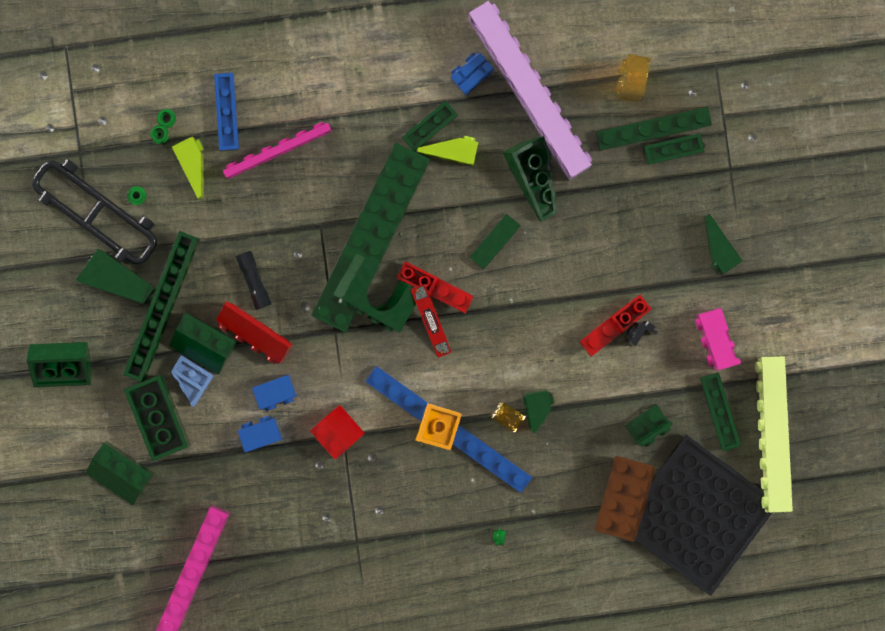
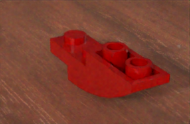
[396,261,474,314]
[579,294,652,357]

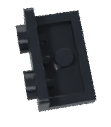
[625,321,658,346]

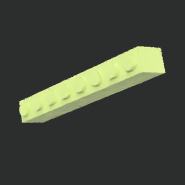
[755,356,793,512]

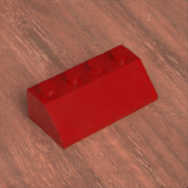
[216,301,294,364]

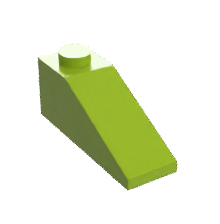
[417,136,478,166]
[172,137,204,200]

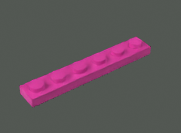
[223,122,332,179]

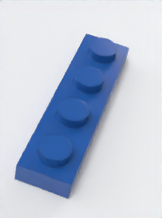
[214,73,239,151]

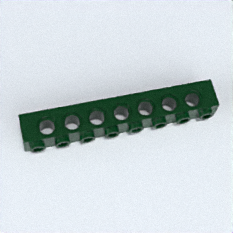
[123,231,200,382]

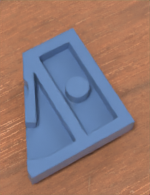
[171,355,214,407]

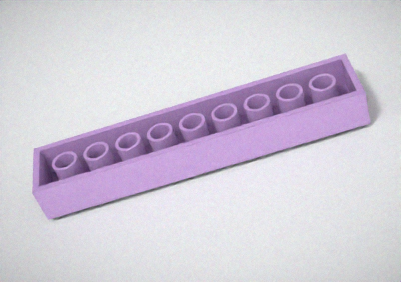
[468,1,592,181]

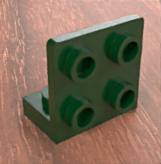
[625,404,673,447]

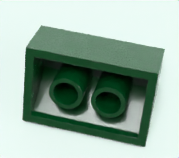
[169,313,238,375]
[27,342,91,388]
[522,389,554,433]
[86,441,155,505]

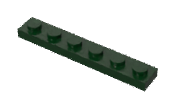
[596,107,712,151]

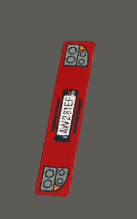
[411,284,451,357]

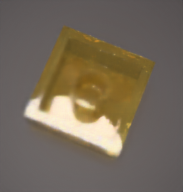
[615,54,651,101]

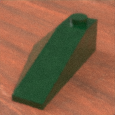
[503,136,557,222]

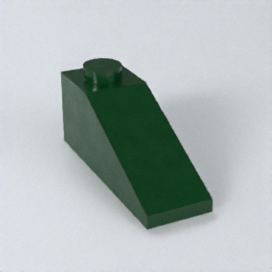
[704,214,743,275]

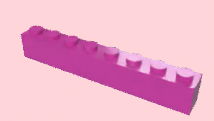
[156,505,230,631]

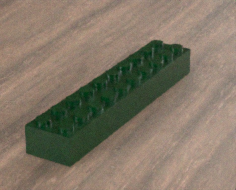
[311,143,430,333]

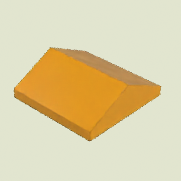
[416,403,462,450]

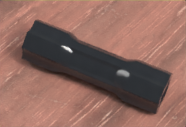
[236,251,272,310]

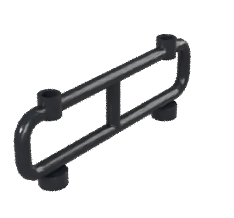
[32,158,157,264]

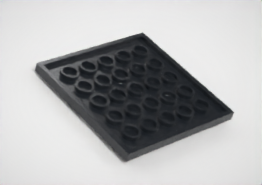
[636,435,773,596]

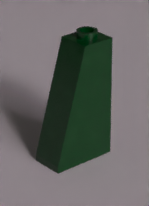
[76,248,157,304]

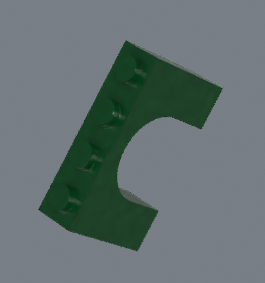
[333,254,416,333]

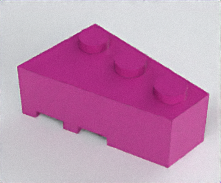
[695,308,741,370]

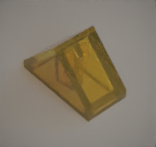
[490,400,525,432]

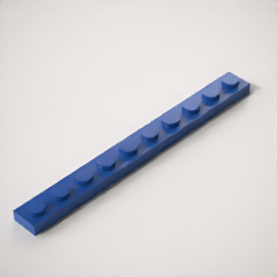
[365,366,532,493]

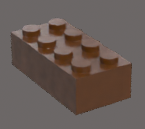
[595,456,656,543]

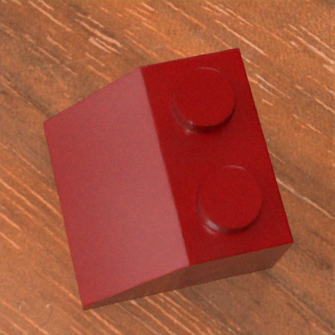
[310,405,365,460]

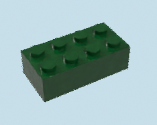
[124,375,191,461]

